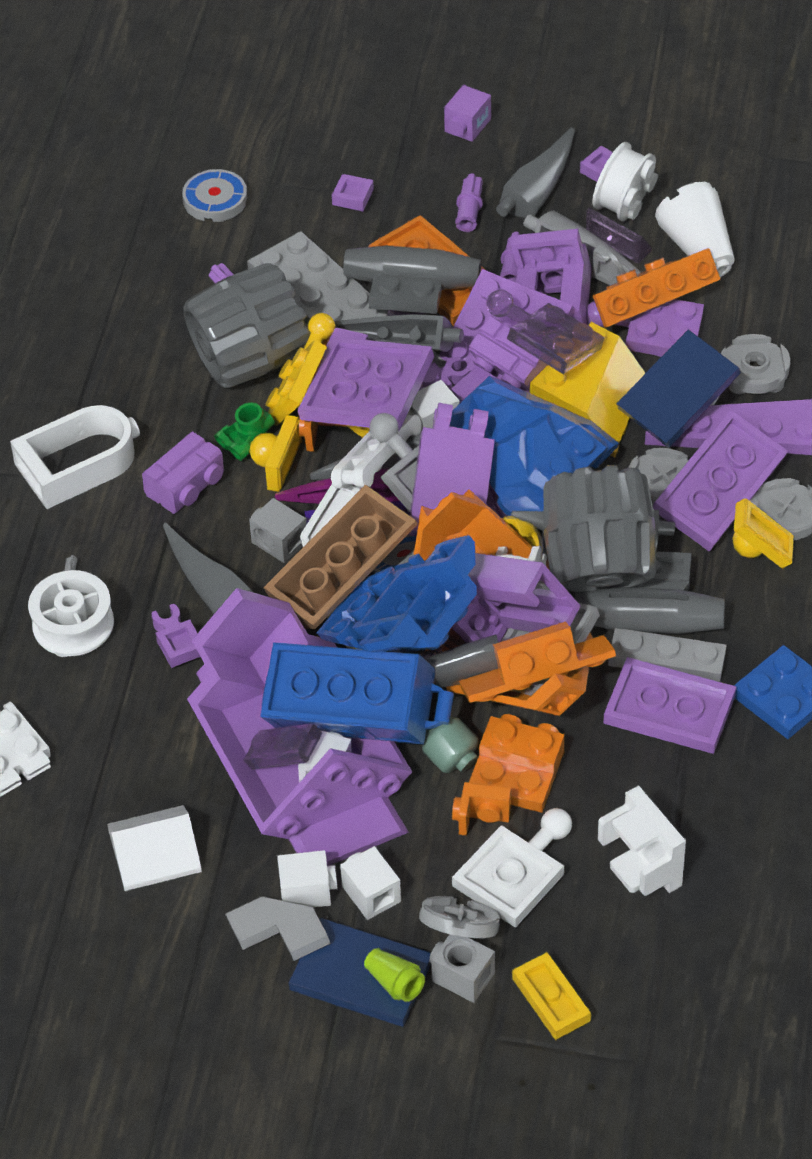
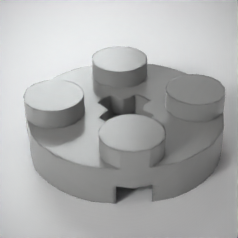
[721,334,790,394]

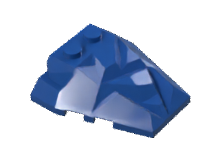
[449,375,619,516]
[317,535,477,652]

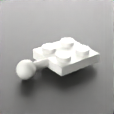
[452,808,572,928]

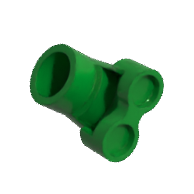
[214,402,275,461]

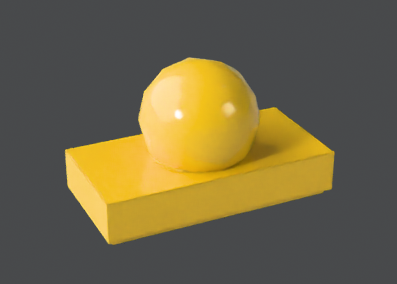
[249,415,301,492]
[732,498,794,568]

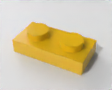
[512,953,591,1040]

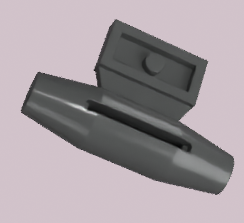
[343,245,481,314]
[574,552,725,634]

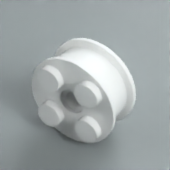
[592,142,658,221]
[28,570,114,657]

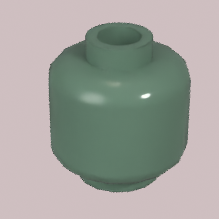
[422,717,479,773]

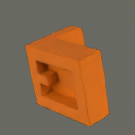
[452,782,511,836]

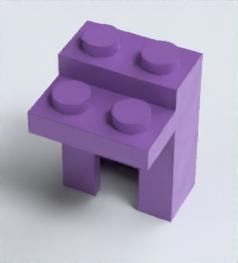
[510,229,592,337]
[452,553,581,643]

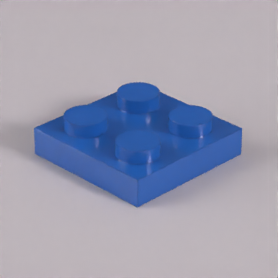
[734,645,812,739]

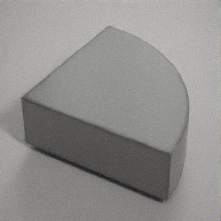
[591,245,625,285]

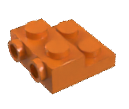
[469,714,565,813]

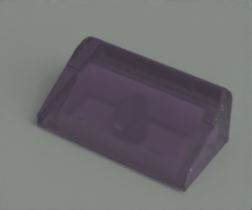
[586,208,652,264]

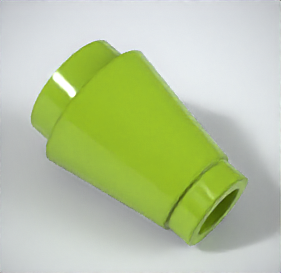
[364,948,425,1002]

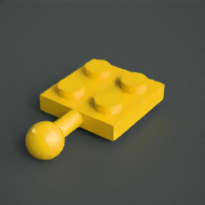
[266,313,335,426]

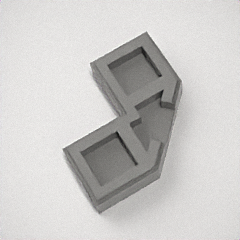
[226,897,330,961]

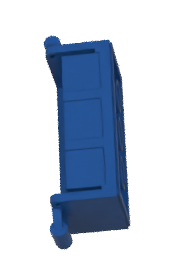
[260,642,454,744]

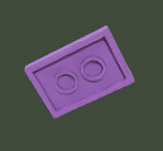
[603,657,736,754]

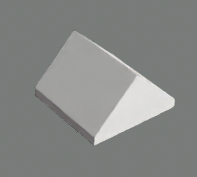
[107,805,202,891]

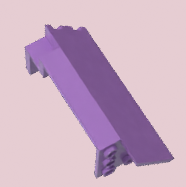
[187,588,412,866]

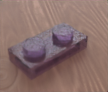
[243,723,322,770]

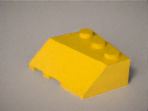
[530,322,645,458]

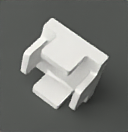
[598,786,686,896]

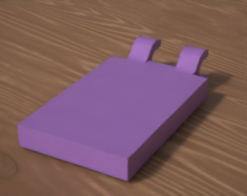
[408,403,495,536]

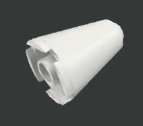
[655,182,734,277]

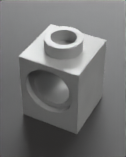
[249,498,307,563]
[429,934,495,1003]

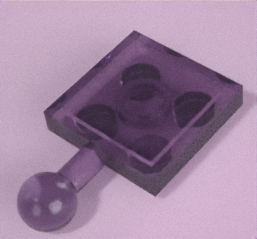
[486,289,605,374]

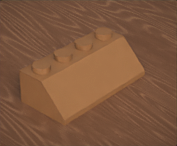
[264,484,418,629]

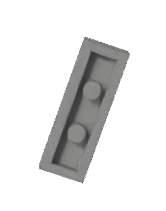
[608,628,726,682]

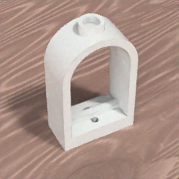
[10,406,140,509]

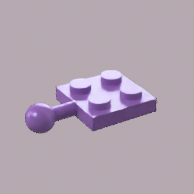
[586,299,704,357]

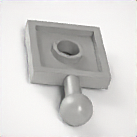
[370,413,419,512]

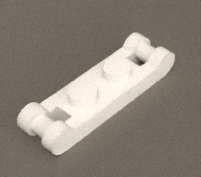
[331,415,421,488]

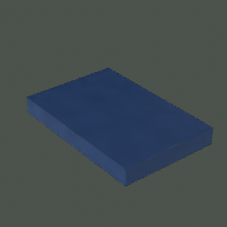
[616,329,741,448]
[289,918,431,1027]

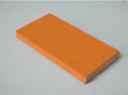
[369,215,485,326]

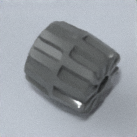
[183,263,311,388]
[544,465,656,593]

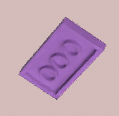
[653,409,788,552]

